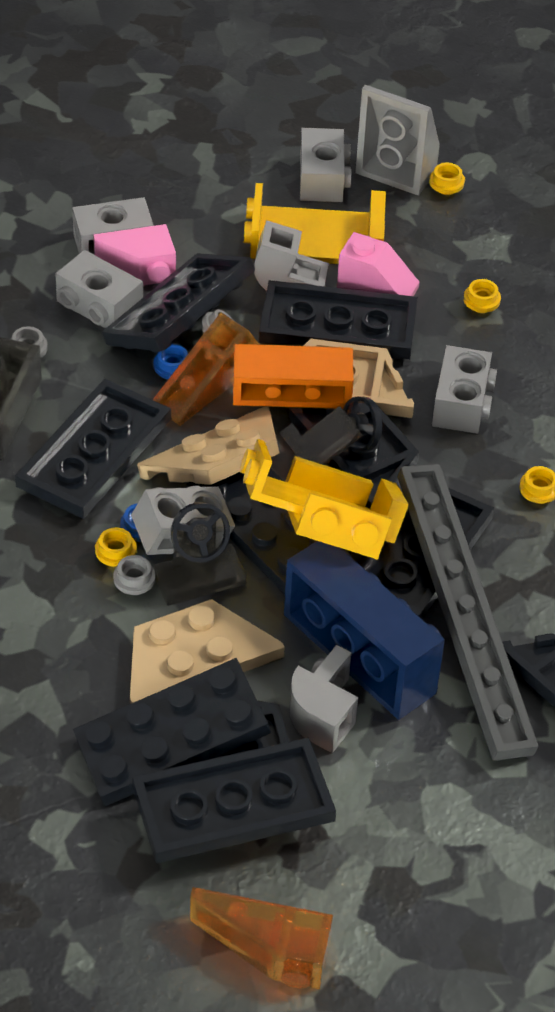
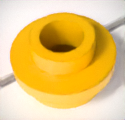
[429,162,465,195]
[463,279,501,313]
[519,466,555,504]
[95,527,137,567]

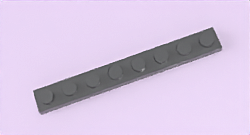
[397,463,539,761]

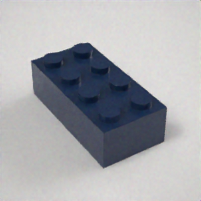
[284,541,445,720]

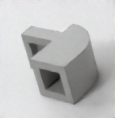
[254,220,329,291]
[290,645,358,753]

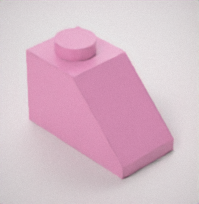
[94,224,176,286]
[337,232,419,296]

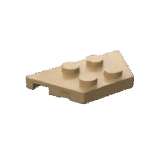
[304,339,414,418]
[137,406,279,485]
[130,599,285,704]

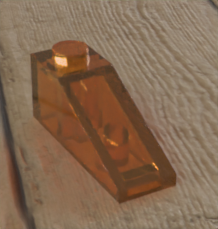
[153,312,260,426]
[190,887,333,989]

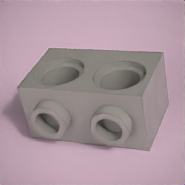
[432,345,497,434]
[131,486,235,555]

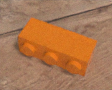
[233,344,354,409]

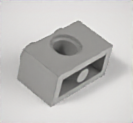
[300,128,351,202]
[72,197,154,255]
[55,250,143,328]

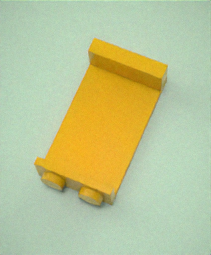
[244,183,386,264]
[240,439,409,543]
[285,456,392,560]

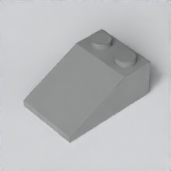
[355,85,440,196]

